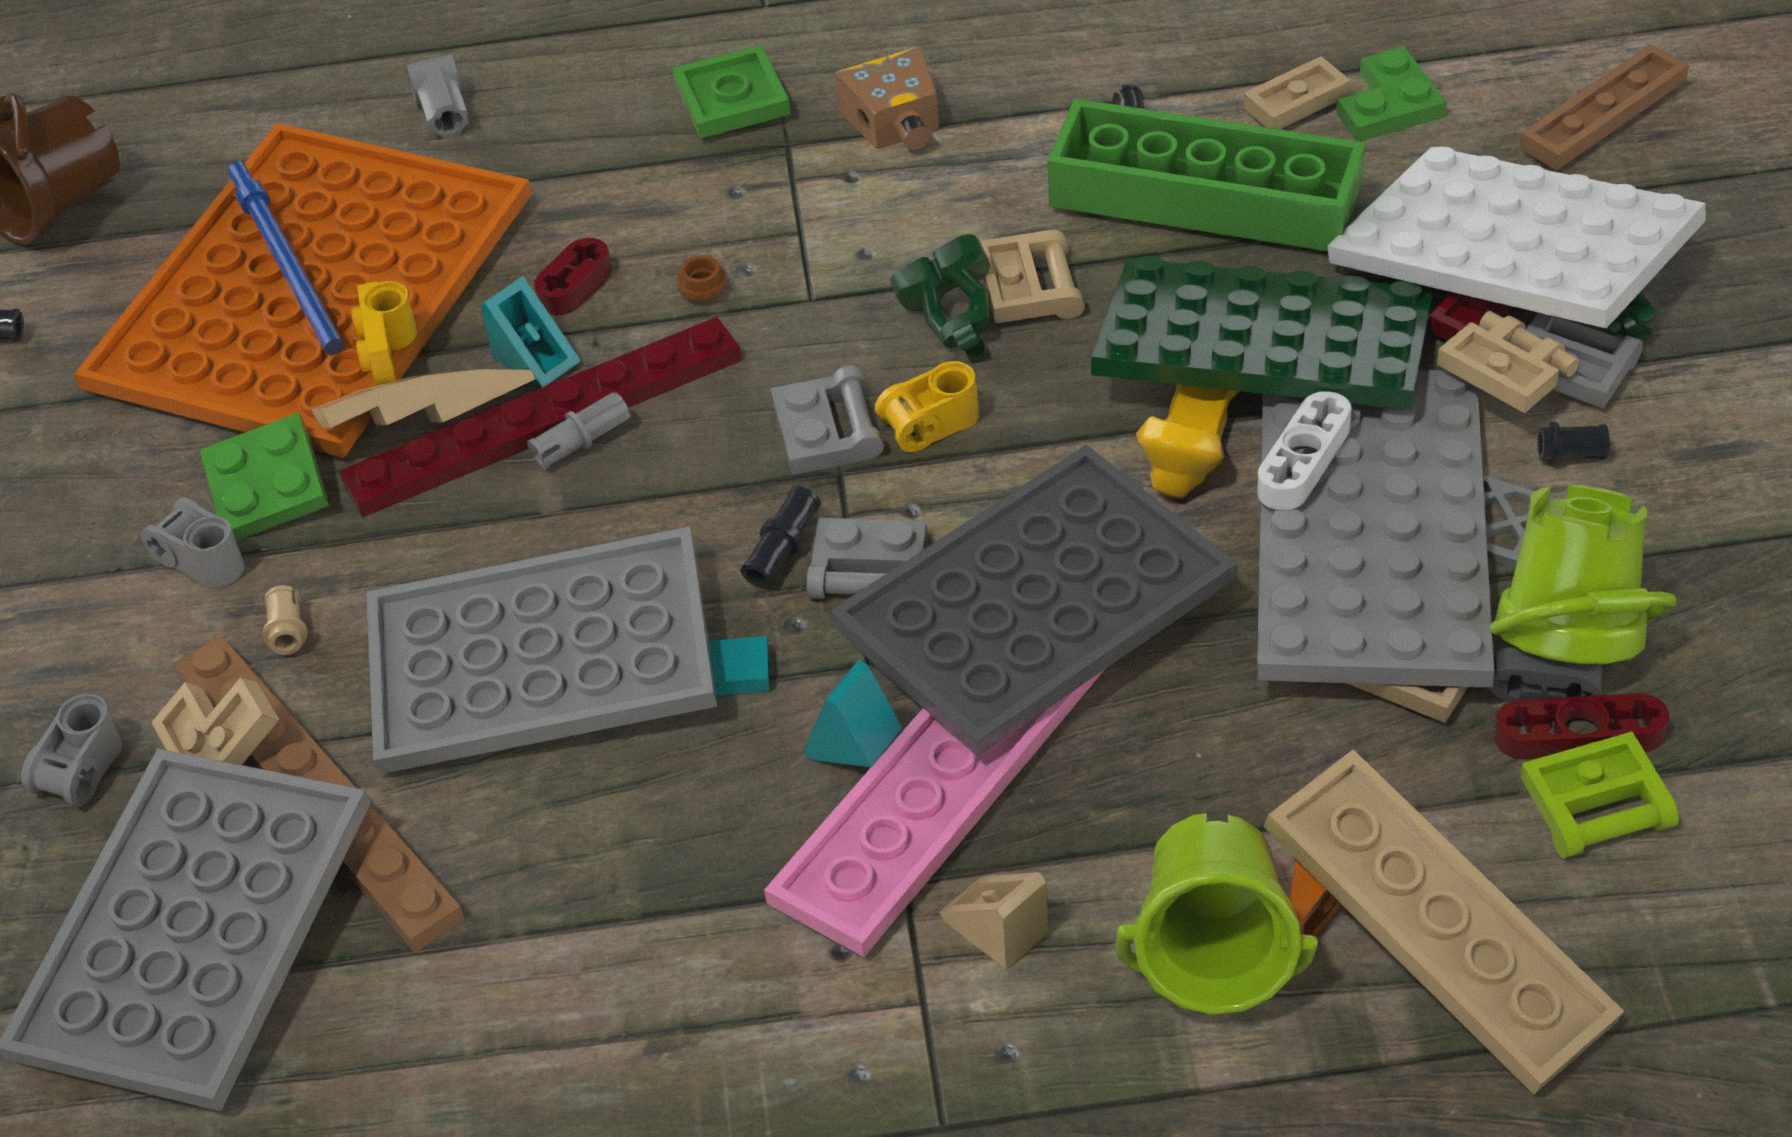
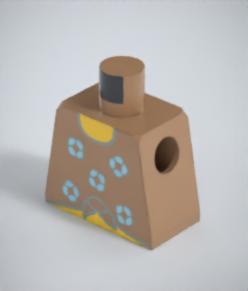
[834,46,939,150]

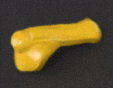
[1136,384,1239,499]

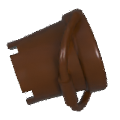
[0,93,120,245]

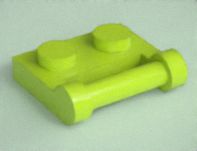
[1520,732,1679,859]

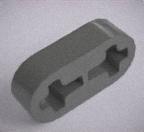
[1489,647,1603,702]

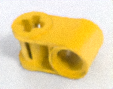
[875,361,980,452]

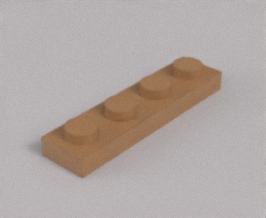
[1519,44,1689,170]

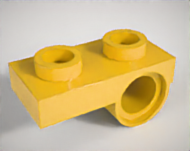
[351,281,417,385]

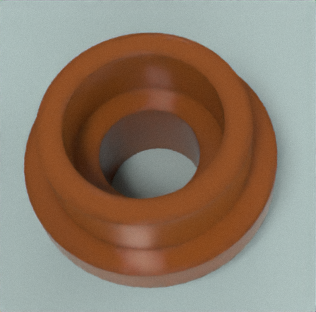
[676,255,727,301]

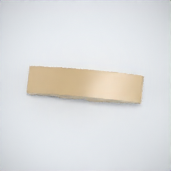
[311,369,535,428]

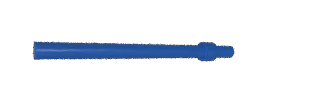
[228,161,344,355]

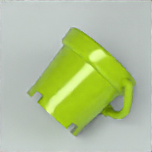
[1490,485,1677,664]
[1115,813,1318,1015]

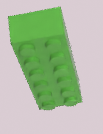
[1047,99,1365,251]

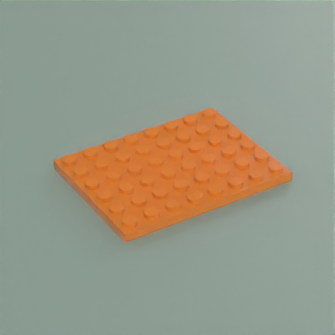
[74,123,532,458]

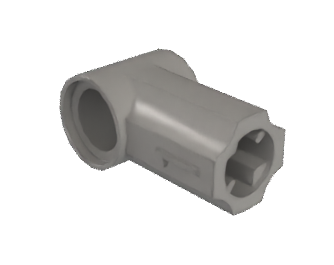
[406,54,470,140]

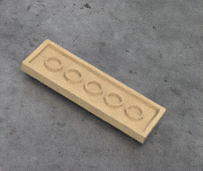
[1263,749,1624,1095]

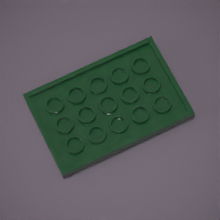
[1091,256,1433,410]

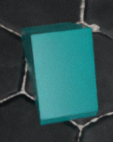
[481,276,581,389]
[802,660,902,767]

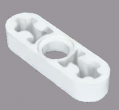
[1257,392,1351,510]

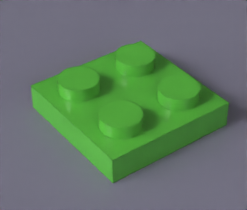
[672,45,791,139]
[200,412,329,541]

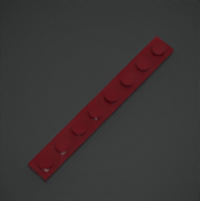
[339,317,742,518]

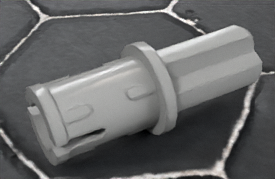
[527,393,630,470]

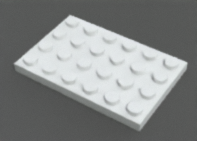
[1327,146,1706,328]

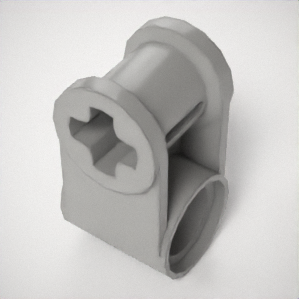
[140,497,245,588]
[21,693,123,807]

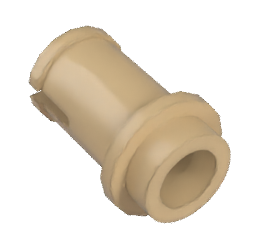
[262,585,308,655]

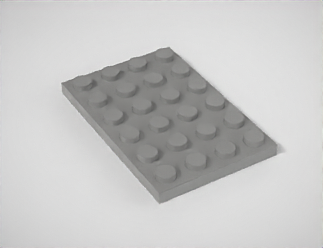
[366,526,718,775]
[0,749,371,1111]

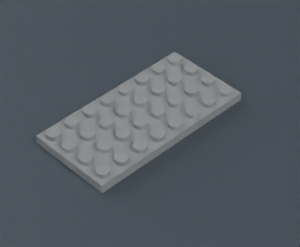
[1257,369,1494,687]

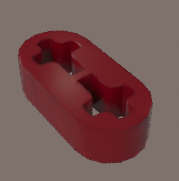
[534,238,612,316]

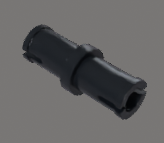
[740,485,821,589]

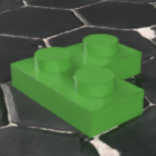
[1337,46,1447,142]

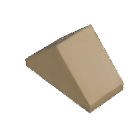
[939,872,1049,970]

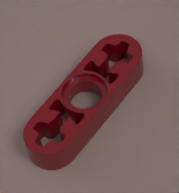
[1494,693,1669,759]

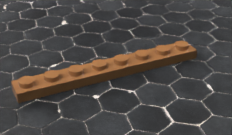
[173,636,465,953]

